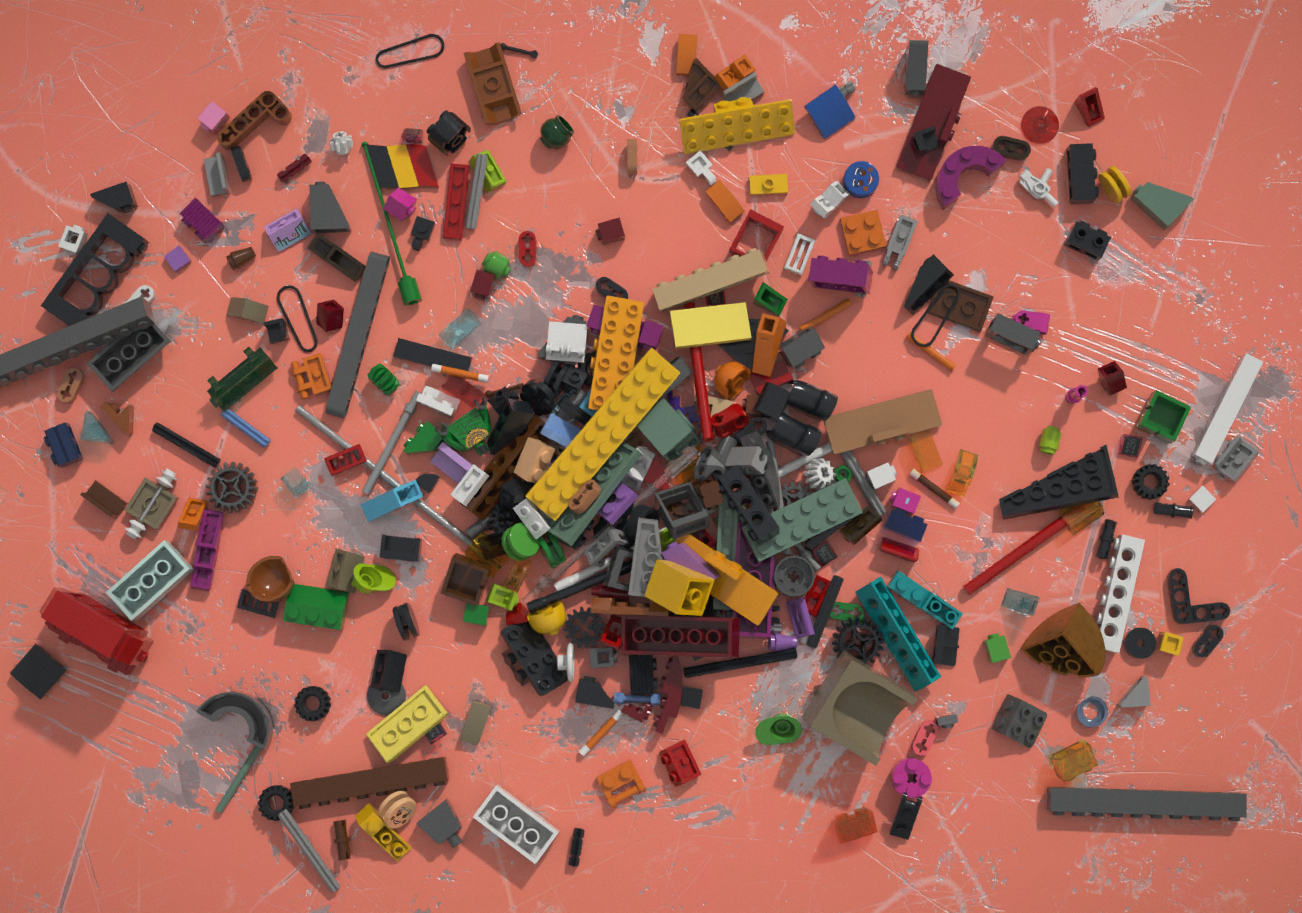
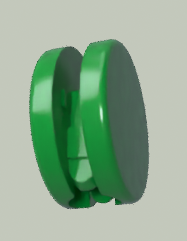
[538,532,566,569]

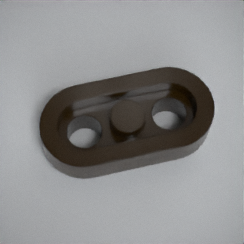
[992,136,1031,161]

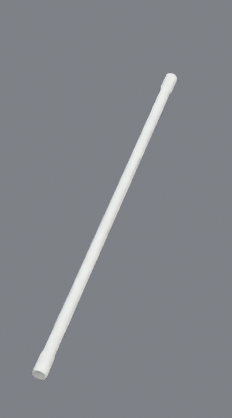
[554,441,832,591]

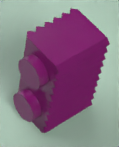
[179,197,225,242]

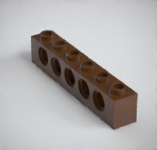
[460,414,546,521]

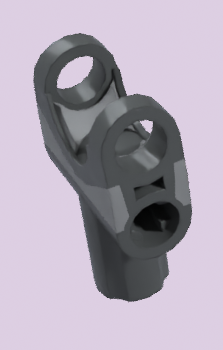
[694,436,737,482]

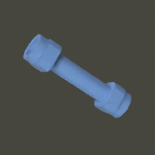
[614,692,661,706]

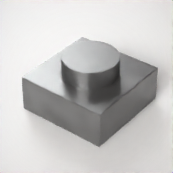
[935,714,958,729]

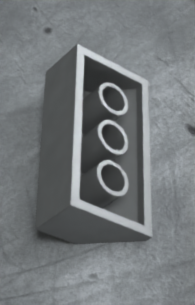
[87,322,171,392]

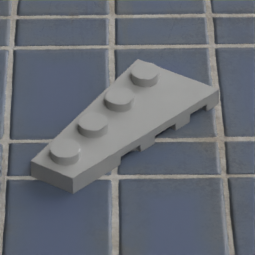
[628,517,663,598]

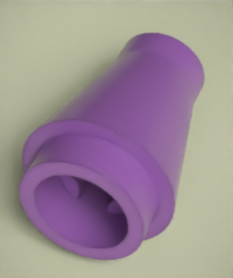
[768,633,797,652]

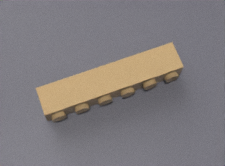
[652,248,770,312]

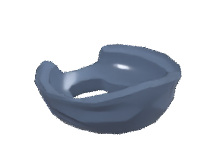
[1077,696,1108,728]

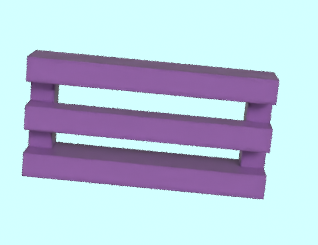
[786,597,815,639]

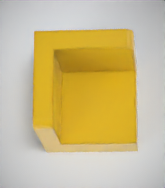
[1159,632,1184,656]

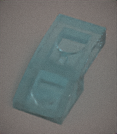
[439,308,481,349]

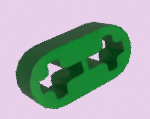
[830,602,865,621]

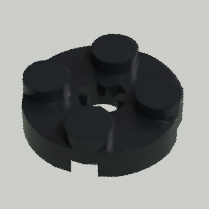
[520,379,557,416]

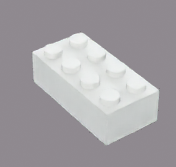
[473,784,560,864]

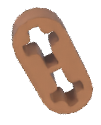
[627,139,637,175]
[57,368,85,403]
[569,480,601,514]

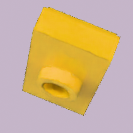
[749,174,788,196]

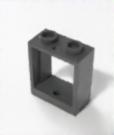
[985,313,1041,355]
[655,482,709,539]
[604,546,634,591]

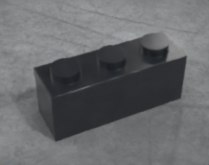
[1066,143,1099,204]

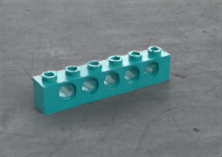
[855,577,941,692]

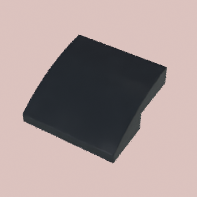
[10,643,66,700]

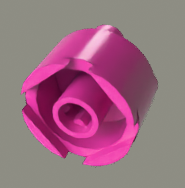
[891,758,932,798]

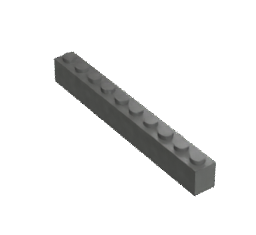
[0,296,155,387]
[1047,787,1247,821]

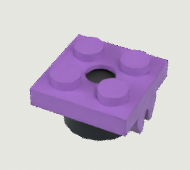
[597,482,639,525]

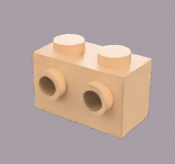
[514,437,555,483]

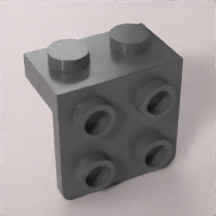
[991,694,1047,748]

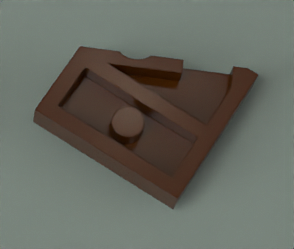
[681,58,720,112]

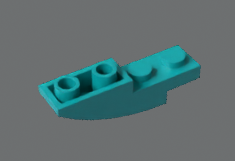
[887,570,963,630]

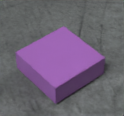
[164,246,192,272]

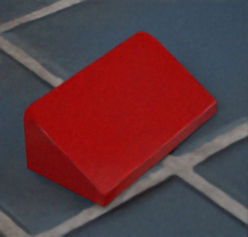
[879,537,919,563]
[805,575,831,617]

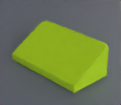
[469,150,507,193]

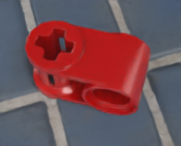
[711,404,749,438]

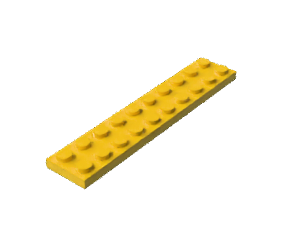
[525,348,680,521]

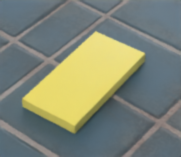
[670,302,752,349]
[366,685,449,764]

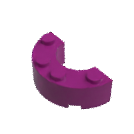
[935,146,1007,210]
[586,305,665,351]

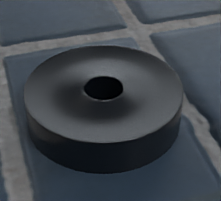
[1124,628,1156,659]

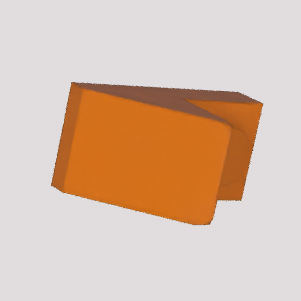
[178,498,207,531]

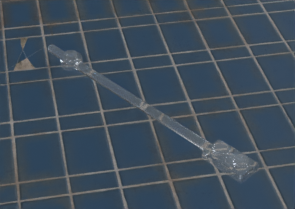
[521,445,701,605]

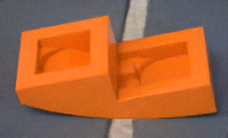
[676,34,698,75]
[714,54,756,91]
[705,180,745,222]

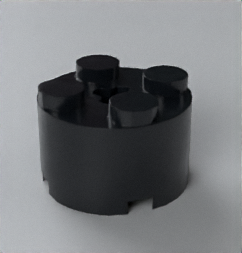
[426,110,471,156]

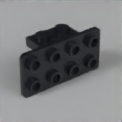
[500,621,568,697]

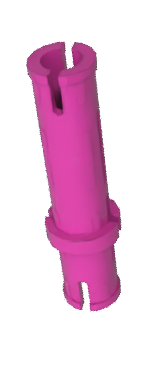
[1065,385,1088,404]

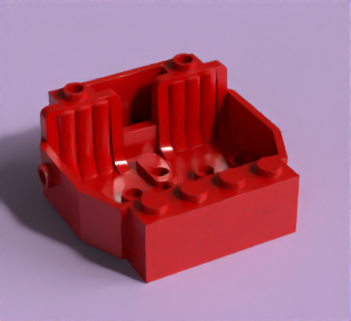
[39,587,154,675]

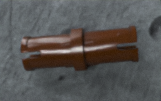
[333,820,351,861]

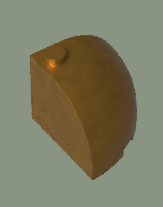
[1021,602,1106,678]

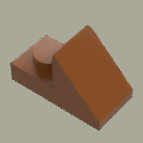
[100,401,134,436]

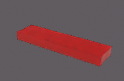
[443,163,470,241]

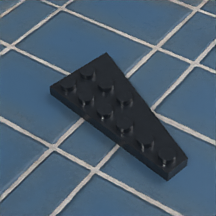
[999,445,1118,519]

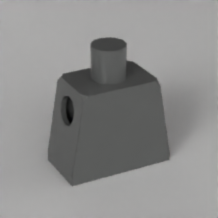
[416,799,462,849]

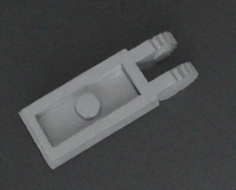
[882,214,918,270]

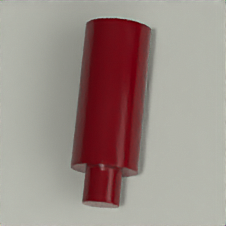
[591,585,629,602]

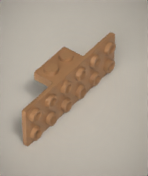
[823,389,942,455]

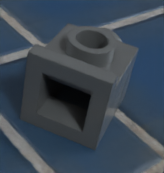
[589,647,618,668]

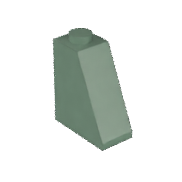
[1131,182,1194,230]

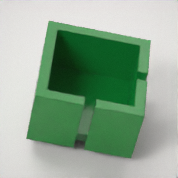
[1135,390,1191,444]

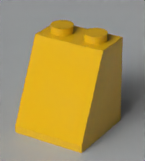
[644,560,715,616]

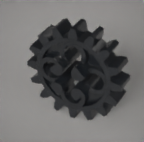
[487,503,523,541]
[563,607,605,649]

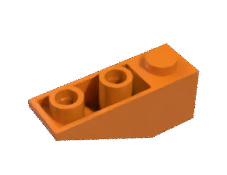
[752,313,787,377]

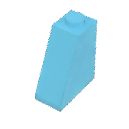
[360,480,423,522]

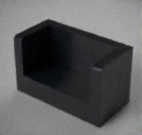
[379,534,422,562]

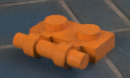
[291,353,332,399]

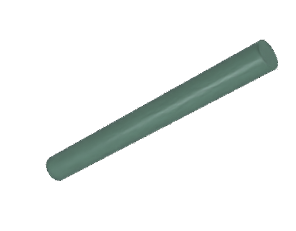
[215,746,262,814]

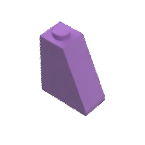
[662,542,721,579]

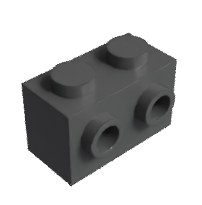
[779,326,825,368]

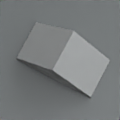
[1116,676,1150,708]

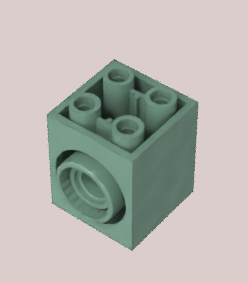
[636,398,701,466]

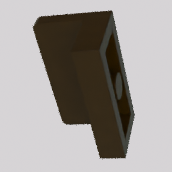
[840,505,883,545]

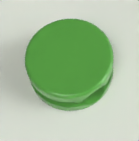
[502,523,540,561]

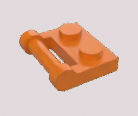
[596,759,646,808]

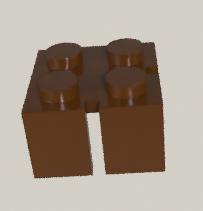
[441,553,492,606]

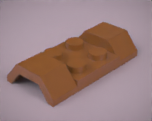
[464,42,522,125]
[591,597,673,616]

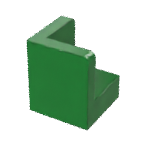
[463,602,489,626]

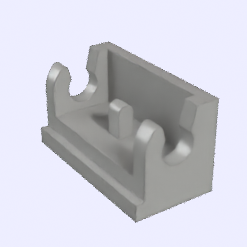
[724,446,767,475]
[584,527,627,567]

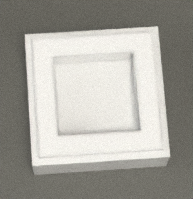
[1188,486,1216,513]

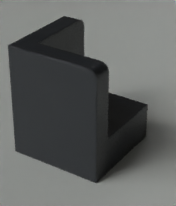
[912,126,939,155]
[264,318,290,344]

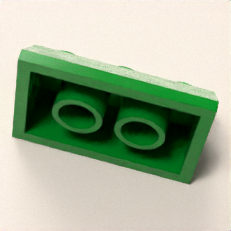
[283,584,350,630]

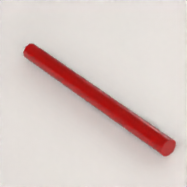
[684,302,714,441]
[963,505,1087,595]

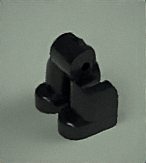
[753,380,838,456]

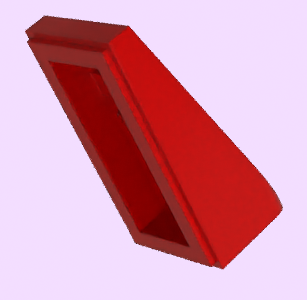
[324,444,367,476]

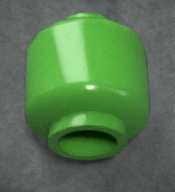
[481,251,511,279]

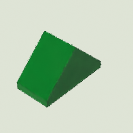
[753,282,788,316]

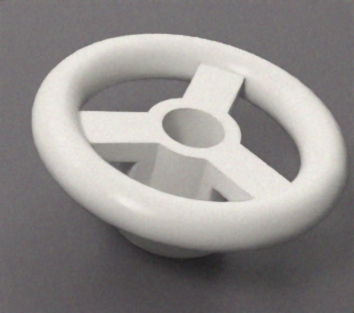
[557,643,574,682]

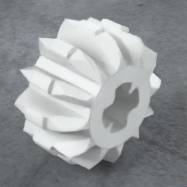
[803,458,836,491]

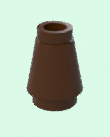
[226,247,256,270]

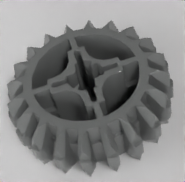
[205,462,258,514]

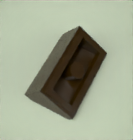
[477,533,506,560]

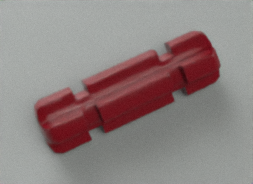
[277,154,312,183]

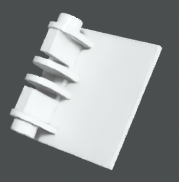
[546,321,587,363]

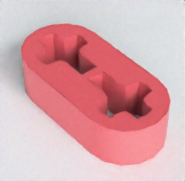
[912,720,938,756]

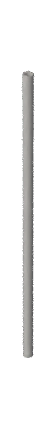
[295,405,494,563]

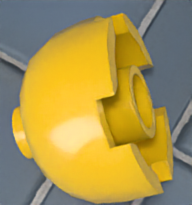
[527,601,566,636]

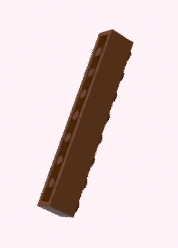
[290,756,450,809]

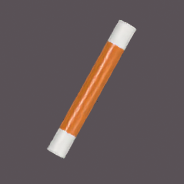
[431,364,489,383]
[579,709,624,756]

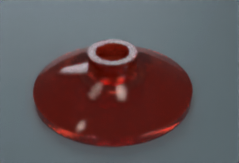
[1021,106,1059,144]

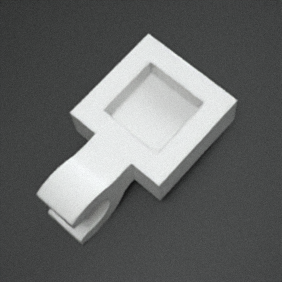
[686,150,717,185]

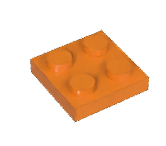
[840,210,886,256]

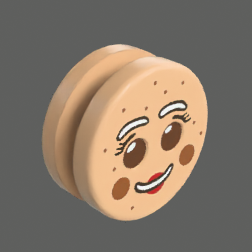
[378,791,416,829]

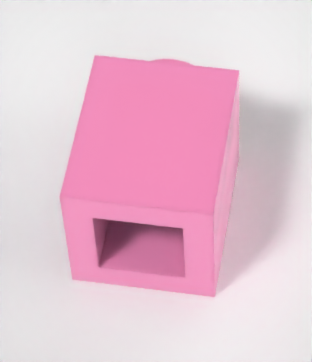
[197,101,230,134]

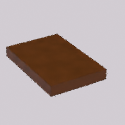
[927,280,994,333]

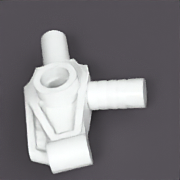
[1019,168,1059,208]

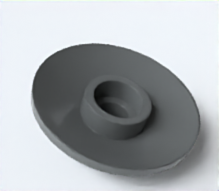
[367,685,406,715]

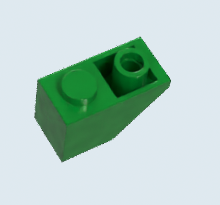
[403,421,444,455]

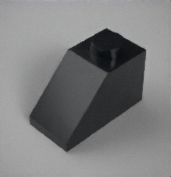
[90,182,138,213]
[575,676,615,709]

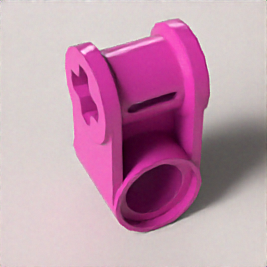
[1012,310,1050,335]

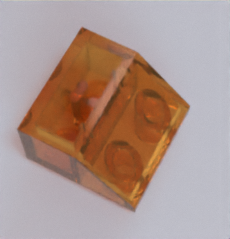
[832,806,878,844]

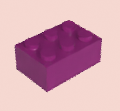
[808,256,873,294]

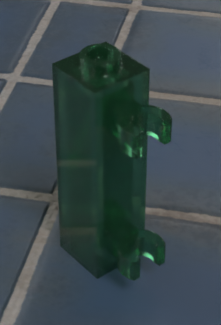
[207,347,278,412]

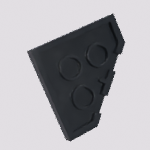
[718,319,789,372]

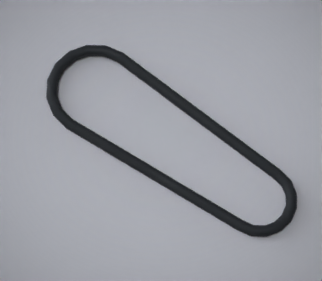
[376,34,444,68]
[911,284,960,347]
[277,285,318,352]

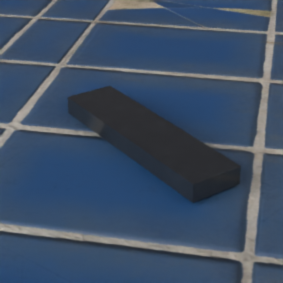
[394,338,472,371]

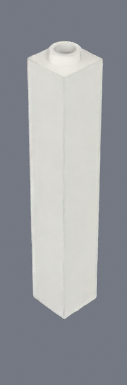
[1191,353,1263,466]

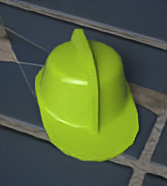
[351,564,396,594]

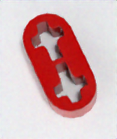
[519,231,537,268]

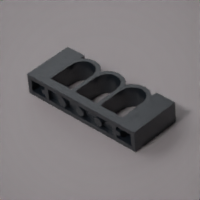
[41,213,149,326]

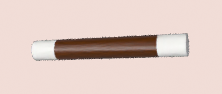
[909,468,960,509]

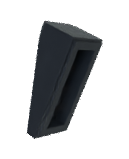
[236,589,279,618]

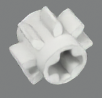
[330,131,353,155]

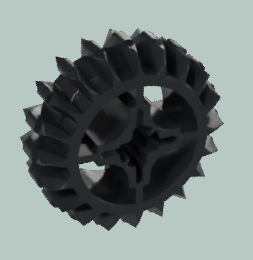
[832,616,884,665]

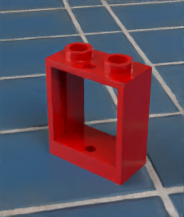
[729,209,784,262]

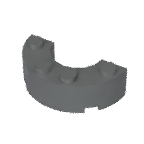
[196,692,273,750]

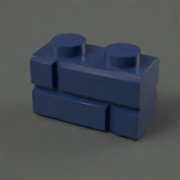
[44,422,83,468]

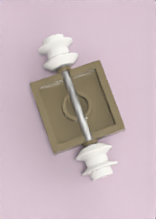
[124,468,179,540]

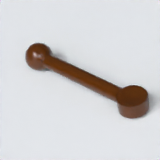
[485,383,524,398]

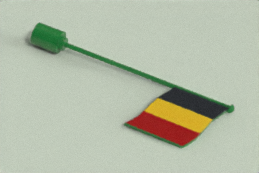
[361,141,439,306]

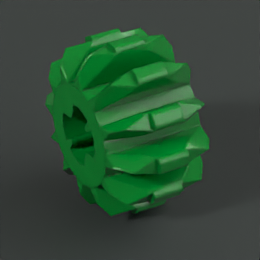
[367,363,400,396]

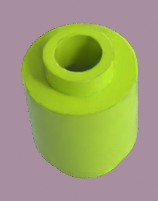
[1039,426,1062,455]

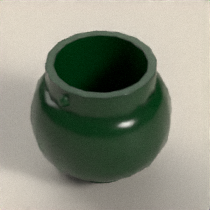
[540,115,574,149]

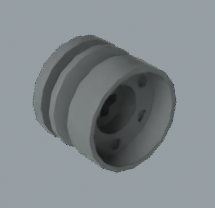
[773,556,815,597]

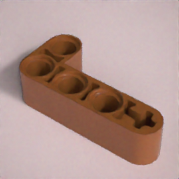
[217,91,292,150]

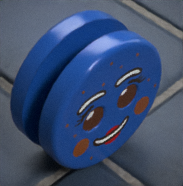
[843,161,879,198]

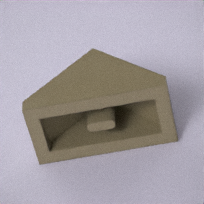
[227,297,269,324]

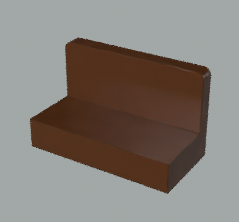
[80,480,127,518]

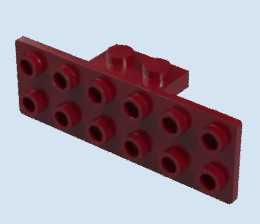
[896,64,971,181]

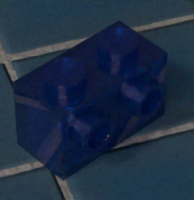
[883,508,928,543]

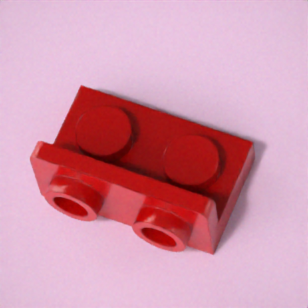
[659,740,702,787]

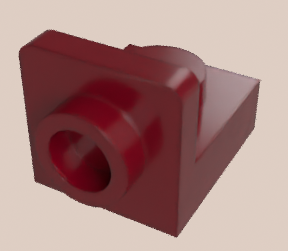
[621,703,652,722]

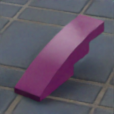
[190,509,224,591]

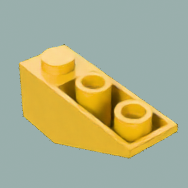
[355,803,412,862]

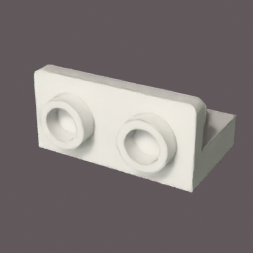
[416,386,460,418]
[513,498,550,539]

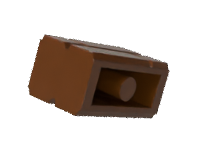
[691,479,723,510]

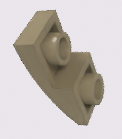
[459,700,491,746]

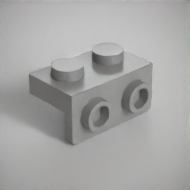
[1214,435,1259,483]

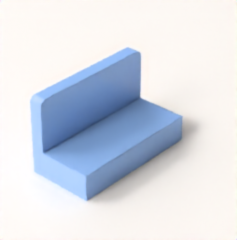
[540,413,580,447]

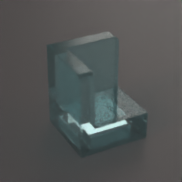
[280,467,312,498]

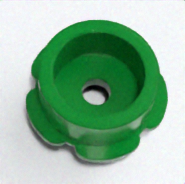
[834,465,852,483]

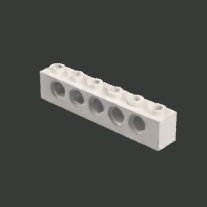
[1096,534,1145,653]

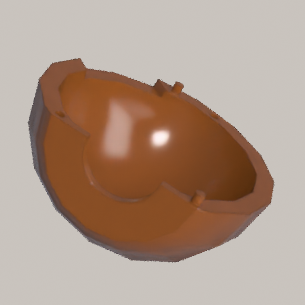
[246,556,295,603]

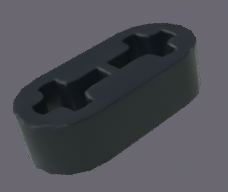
[231,146,252,182]
[596,277,628,299]
[1192,625,1224,657]

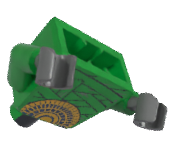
[434,396,491,456]

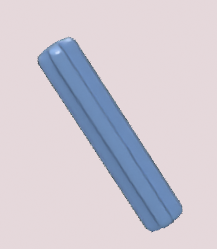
[221,408,271,448]

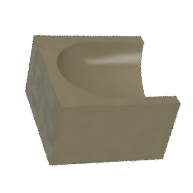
[802,650,918,765]

